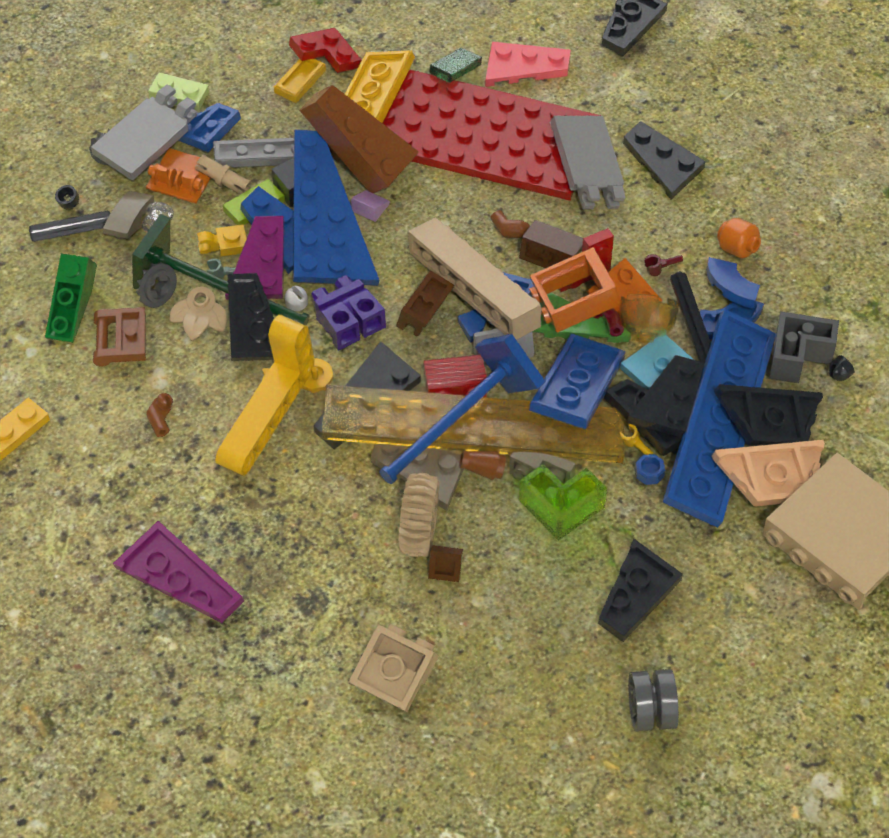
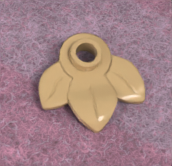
[170,287,227,341]

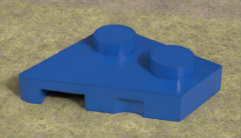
[178,103,241,152]

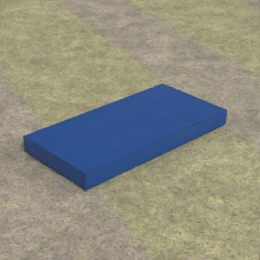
[529,334,626,429]

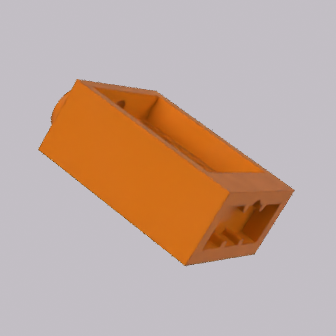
[529,247,621,333]

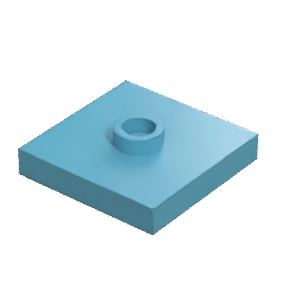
[620,333,703,390]

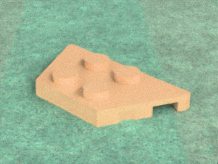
[712,440,825,507]

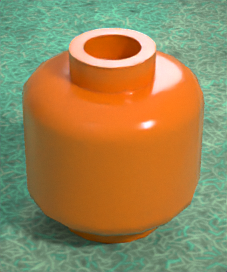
[717,218,761,258]

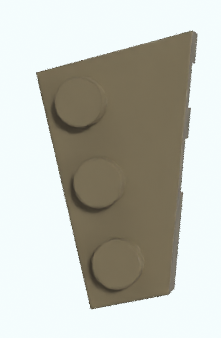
[371,432,464,511]

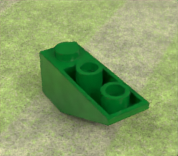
[45,253,97,343]

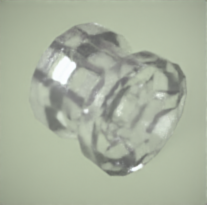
[142,202,174,233]

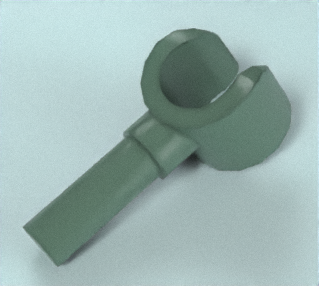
[207,258,235,279]

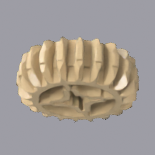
[398,473,439,557]

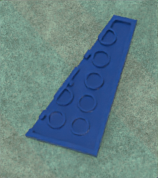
[293,130,380,286]

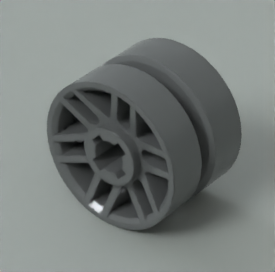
[628,669,679,732]

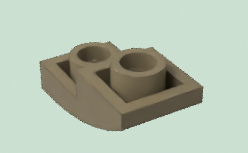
[103,191,154,239]
[509,452,576,489]

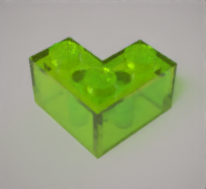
[518,464,607,541]

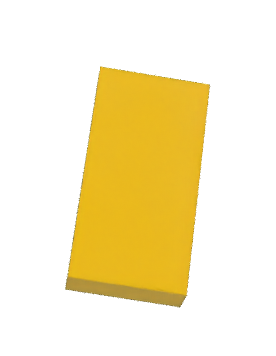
[274,59,326,103]

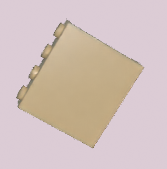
[763,453,889,611]

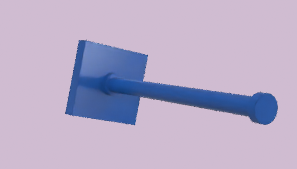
[379,334,546,484]

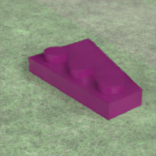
[225,216,285,300]

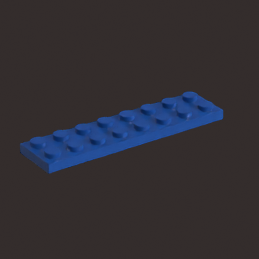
[663,309,776,528]

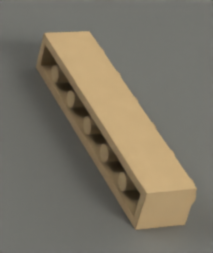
[408,217,542,340]

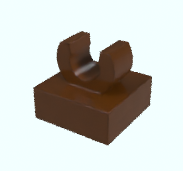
[428,545,463,582]

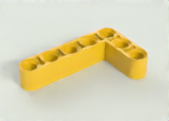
[215,315,315,476]

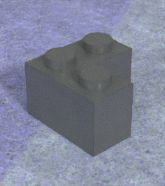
[769,311,839,383]

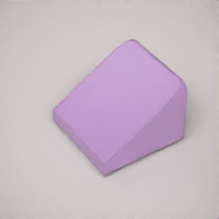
[351,190,390,222]

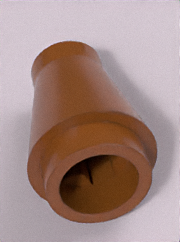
[459,450,506,481]

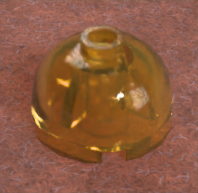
[619,294,679,343]

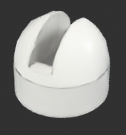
[285,286,308,311]

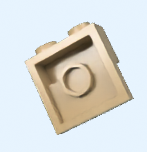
[349,624,439,712]

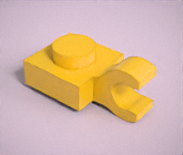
[197,224,247,257]

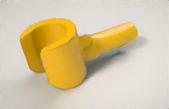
[620,424,654,455]

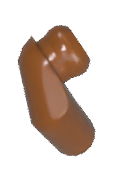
[491,210,530,238]
[147,393,173,437]

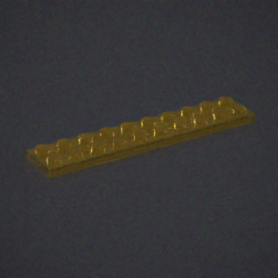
[322,384,625,464]

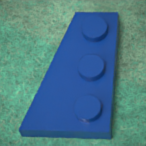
[240,186,293,274]

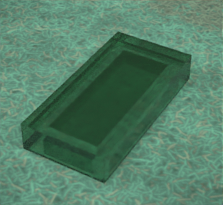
[429,48,482,83]

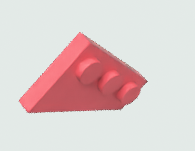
[485,42,571,87]

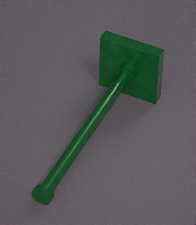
[132,214,310,325]

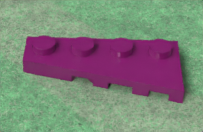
[113,521,244,623]

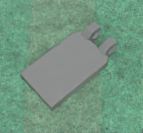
[91,84,197,181]
[550,116,625,209]

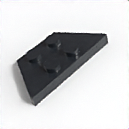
[714,384,823,446]

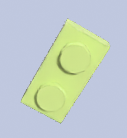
[148,72,209,111]

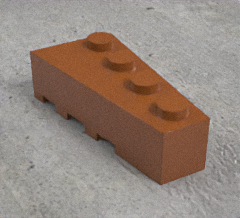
[299,85,419,193]

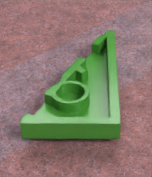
[532,293,632,343]

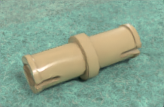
[195,154,252,194]

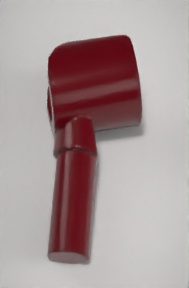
[644,254,683,276]

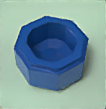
[635,454,665,485]

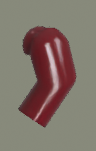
[594,308,624,337]

